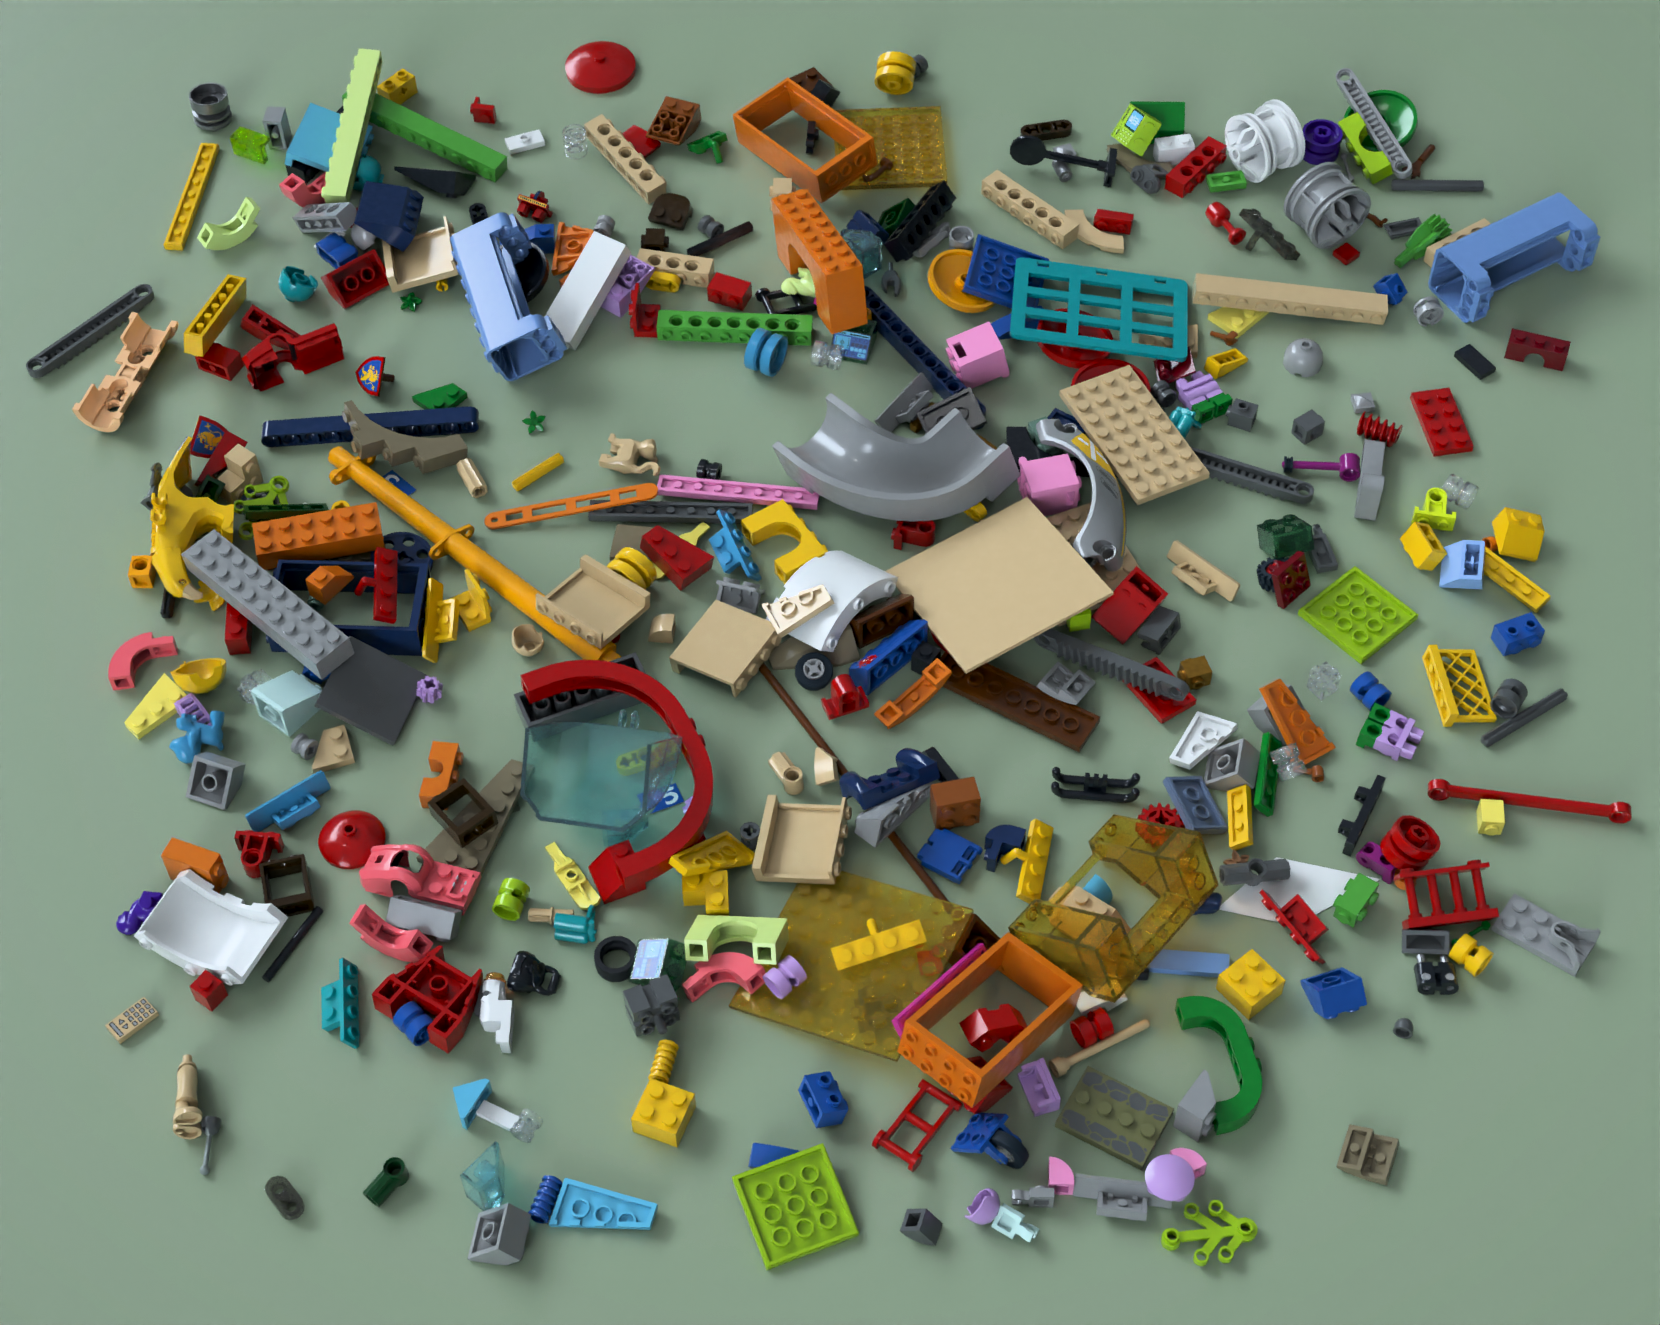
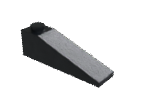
[394,166,476,198]

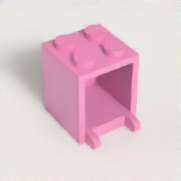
[945,322,1010,388]
[1017,453,1082,516]

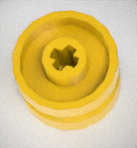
[874,51,916,95]
[606,547,657,590]

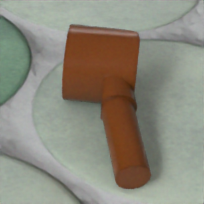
[1210,331,1238,346]
[1293,765,1324,782]

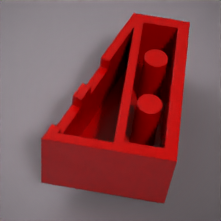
[640,525,714,591]

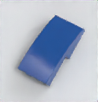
[748,1143,800,1169]

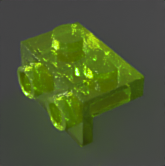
[230,127,270,164]

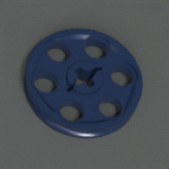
[371,532,433,572]

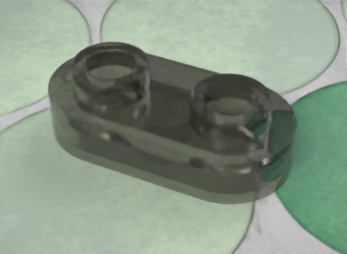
[265,1176,305,1220]

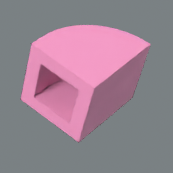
[1170,1148,1207,1179]
[1048,1157,1074,1195]

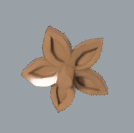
[1223,850,1249,865]

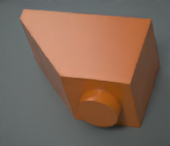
[305,566,354,605]

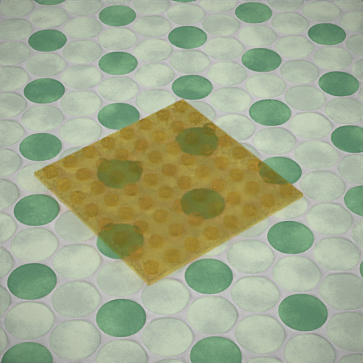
[729,871,974,1062]

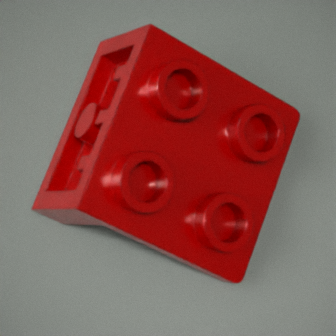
[629,283,661,338]

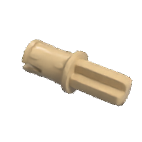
[528,907,574,925]

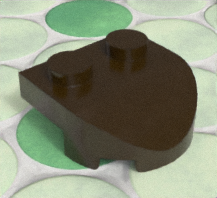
[648,193,693,231]

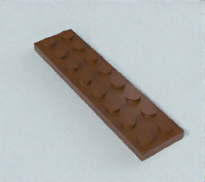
[939,652,1100,752]

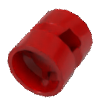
[1070,1007,1114,1049]

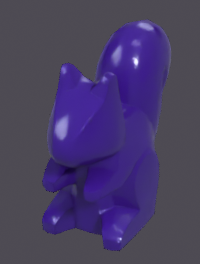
[116,891,163,935]

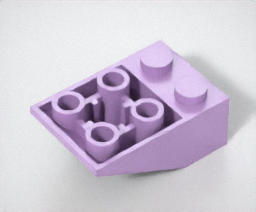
[601,255,655,318]

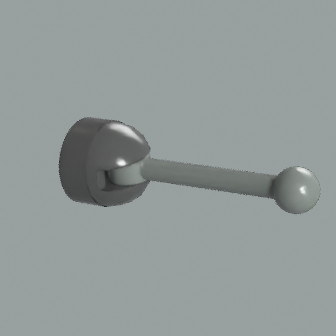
[200,1116,221,1175]

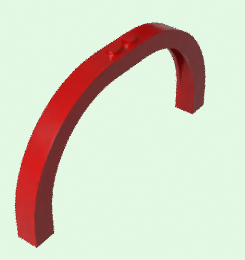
[520,660,713,890]

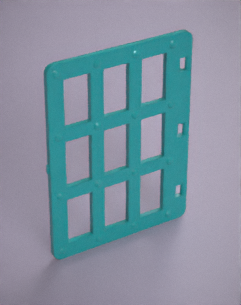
[1010,257,1188,362]

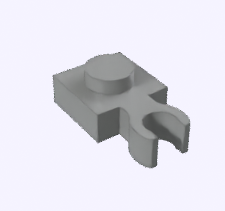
[1011,1185,1055,1208]

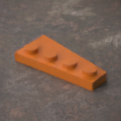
[1259,678,1336,767]

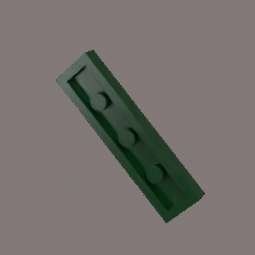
[243,503,329,522]

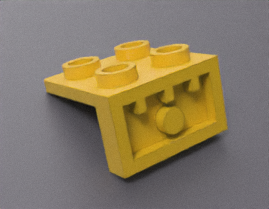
[450,569,492,632]

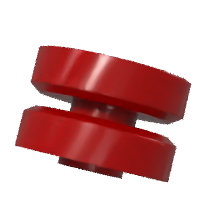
[1380,815,1441,871]

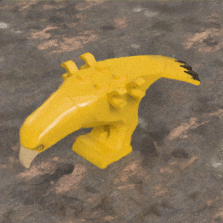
[150,436,234,600]

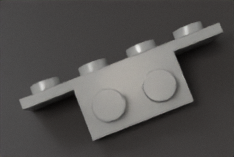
[875,372,933,432]
[1073,1173,1172,1221]

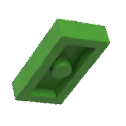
[1206,170,1247,193]

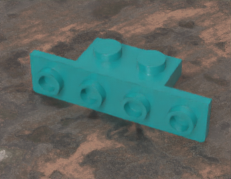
[321,958,360,1049]

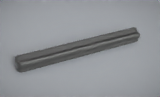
[1391,179,1484,191]
[1481,688,1568,747]

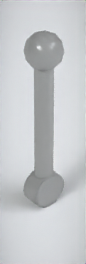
[1341,153,1354,183]

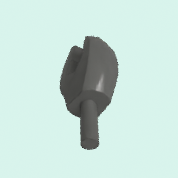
[881,262,901,297]

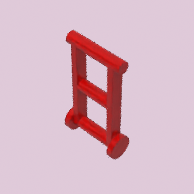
[872,1079,963,1172]

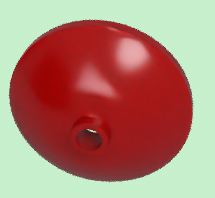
[318,810,386,869]

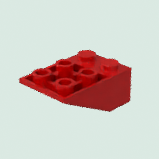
[1091,566,1168,645]

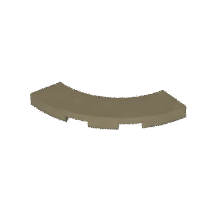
[1107,143,1173,180]

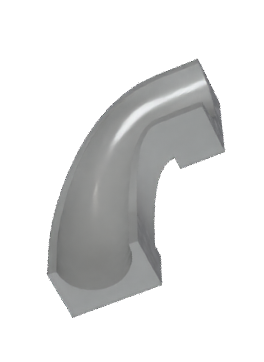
[772,393,1021,521]

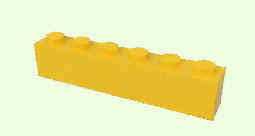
[184,274,247,357]

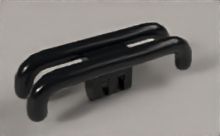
[1051,767,1140,803]

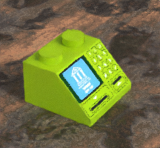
[1111,103,1162,156]

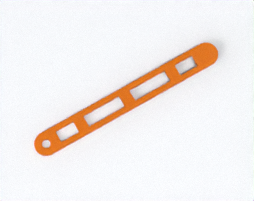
[484,483,658,529]

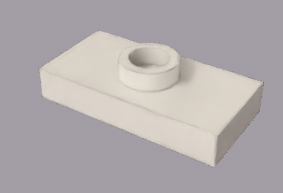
[505,129,545,155]

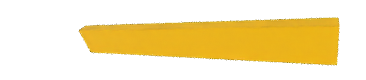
[164,143,220,251]

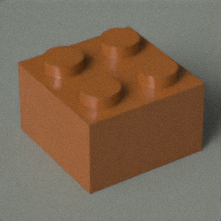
[930,776,981,830]

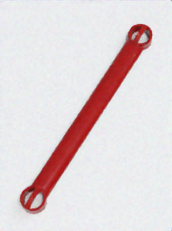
[1428,779,1632,823]

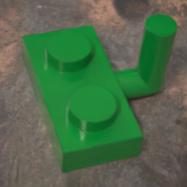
[687,131,728,163]

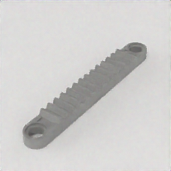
[1336,68,1412,179]

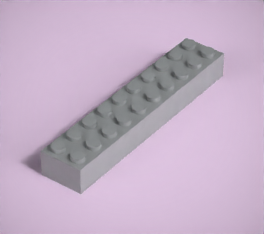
[181,529,354,680]

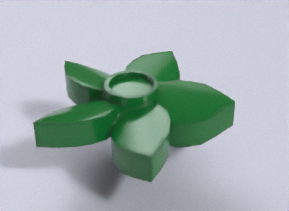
[400,292,423,312]
[522,410,546,434]

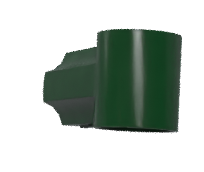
[363,1157,409,1207]

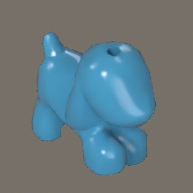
[169,711,225,764]

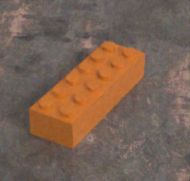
[252,502,385,570]

